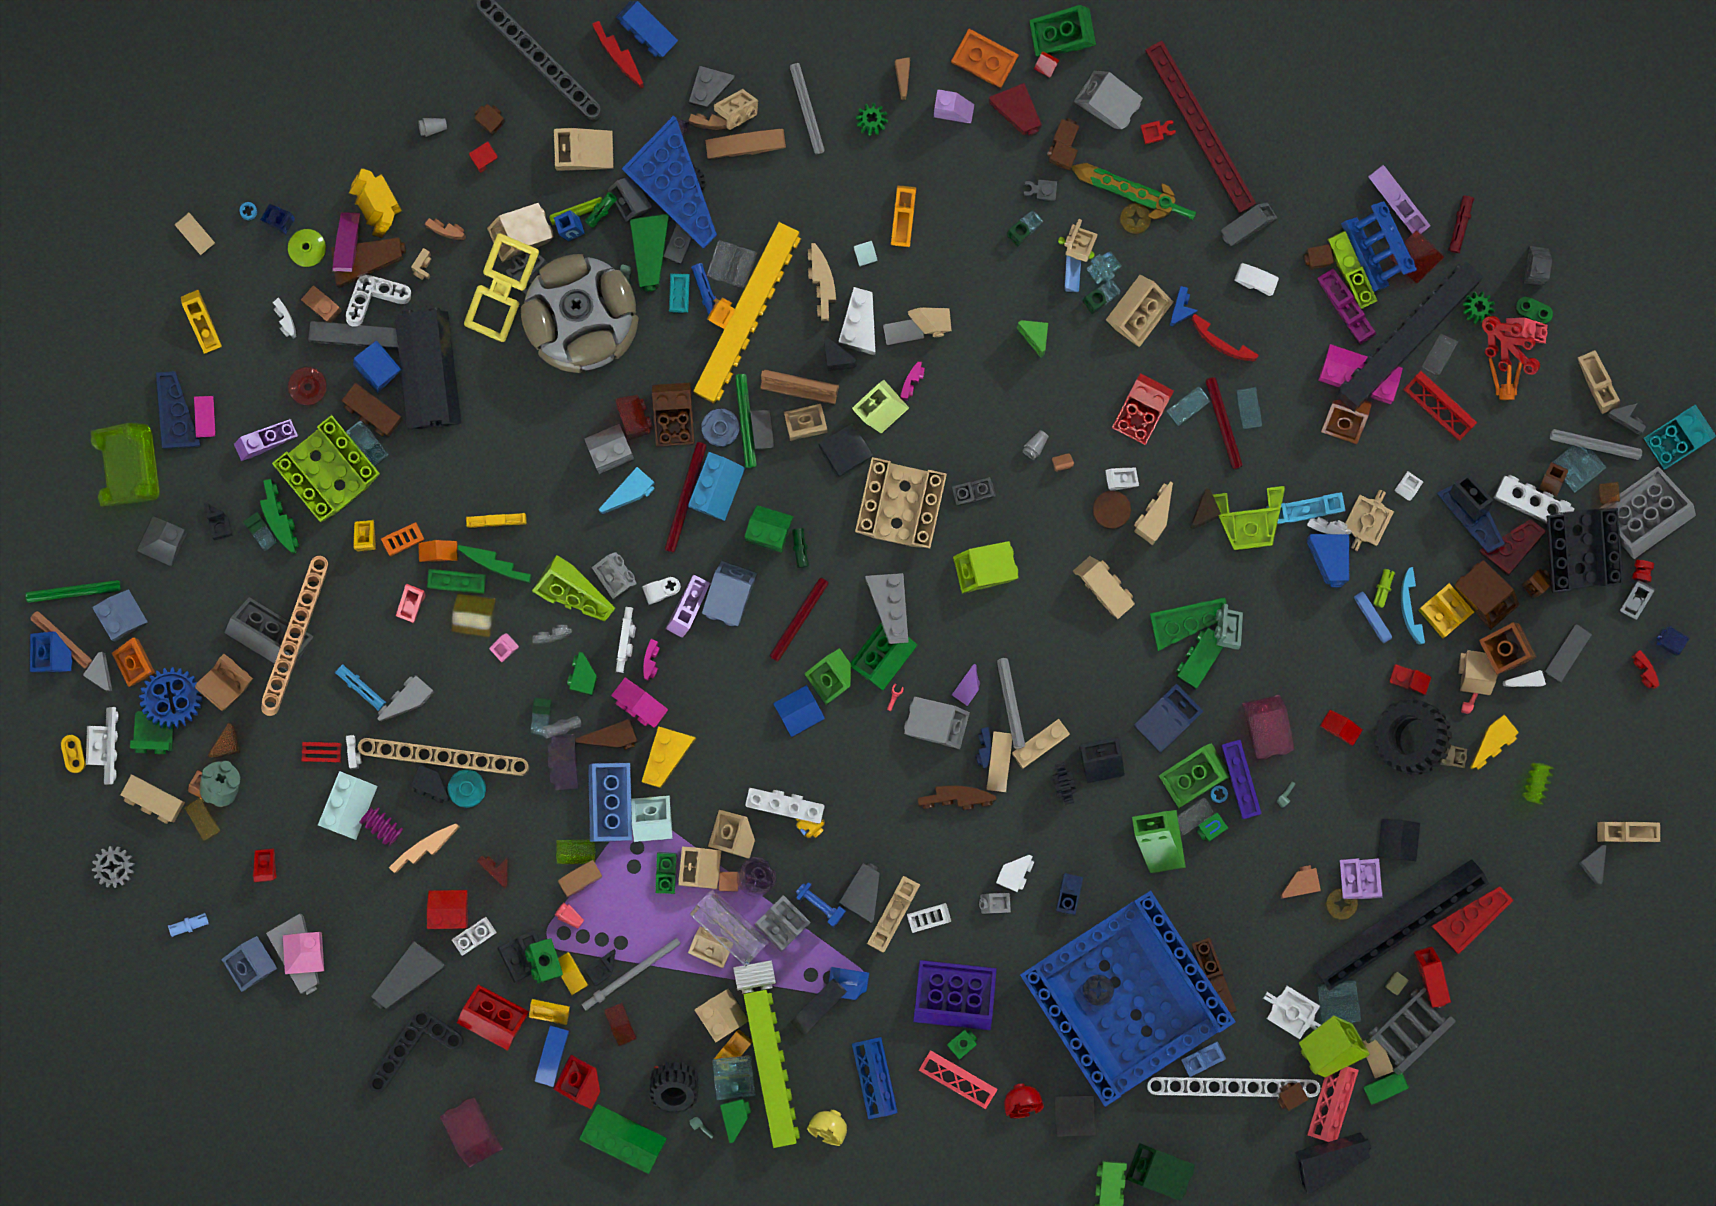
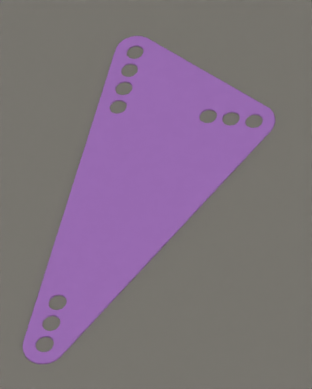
[546,814,863,994]

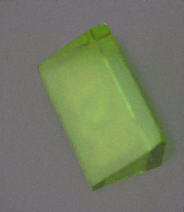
[556,840,596,864]

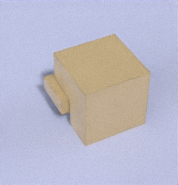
[1459,650,1498,695]

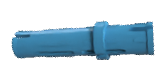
[335,664,386,711]

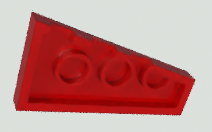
[1431,886,1513,954]

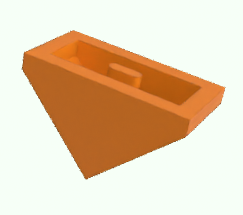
[419,540,458,562]

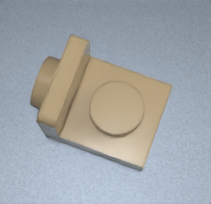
[411,248,432,280]

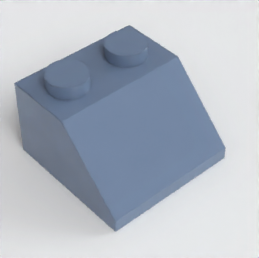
[92,589,148,642]
[221,936,277,992]

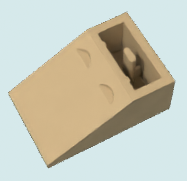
[554,128,613,171]
[1134,481,1173,545]

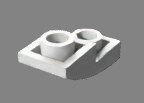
[1234,263,1279,296]
[273,298,297,339]
[1307,517,1352,534]
[452,917,497,956]

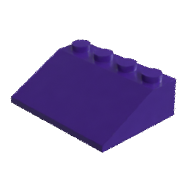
[913,960,997,1030]

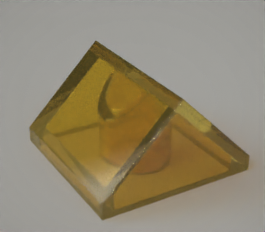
[452,594,496,637]

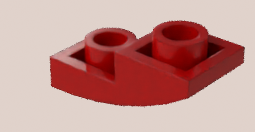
[1631,650,1659,689]

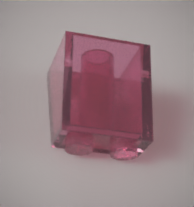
[1242,695,1294,759]
[440,1098,503,1167]

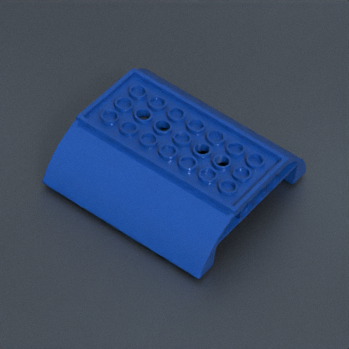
[1020,891,1236,1107]

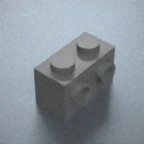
[607,177,652,222]

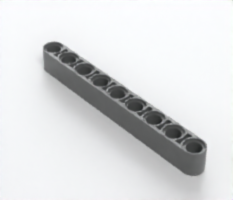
[477,0,601,121]

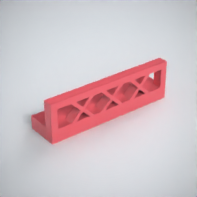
[919,1050,998,1109]
[1307,1066,1359,1142]

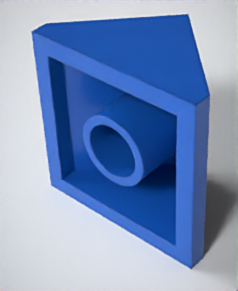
[353,341,401,394]
[773,685,825,737]

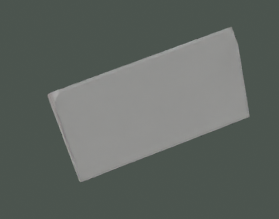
[883,319,924,345]

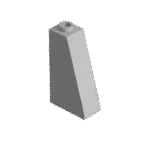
[266,914,320,995]

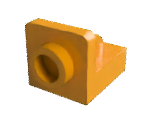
[707,297,736,329]

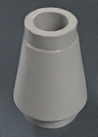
[418,118,447,137]
[1022,430,1049,459]

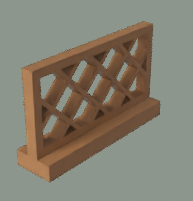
[760,370,839,405]

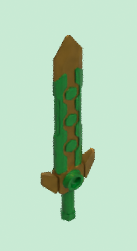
[1071,163,1196,220]

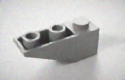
[377,675,434,722]

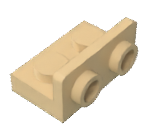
[714,89,758,130]
[688,927,735,968]

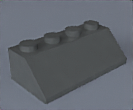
[225,597,314,671]

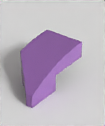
[952,664,980,706]

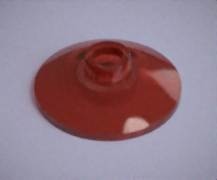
[288,367,327,405]

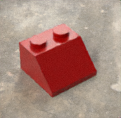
[427,890,468,929]

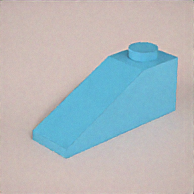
[599,467,655,514]

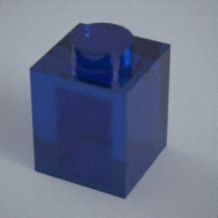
[1657,626,1690,656]

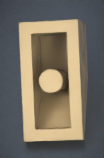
[908,308,952,337]

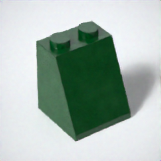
[1126,1143,1195,1201]

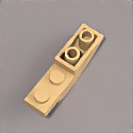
[808,243,836,322]

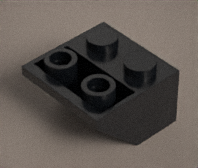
[1079,737,1125,783]

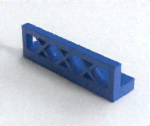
[852,1037,898,1119]

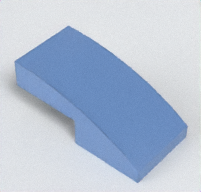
[1181,1041,1226,1077]

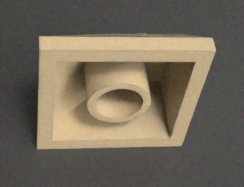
[708,810,755,859]

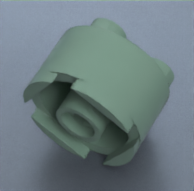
[199,761,240,807]

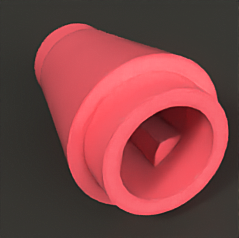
[555,902,584,929]

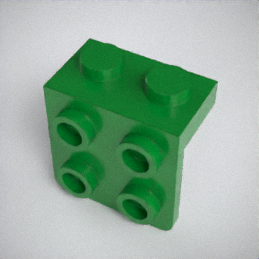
[130,711,174,754]

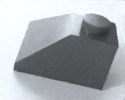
[137,516,188,567]

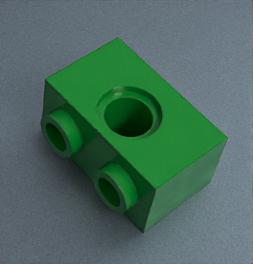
[525,938,563,984]

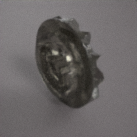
[1083,975,1114,1006]

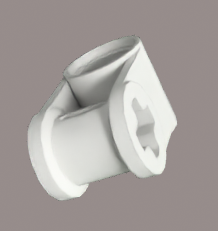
[642,577,681,605]

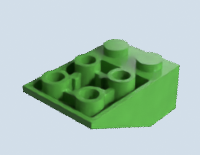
[1132,810,1186,873]

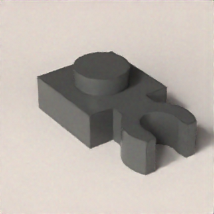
[1024,180,1057,201]

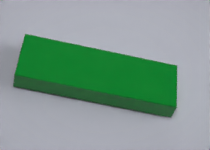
[427,569,486,594]

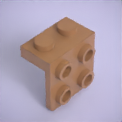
[195,654,253,711]

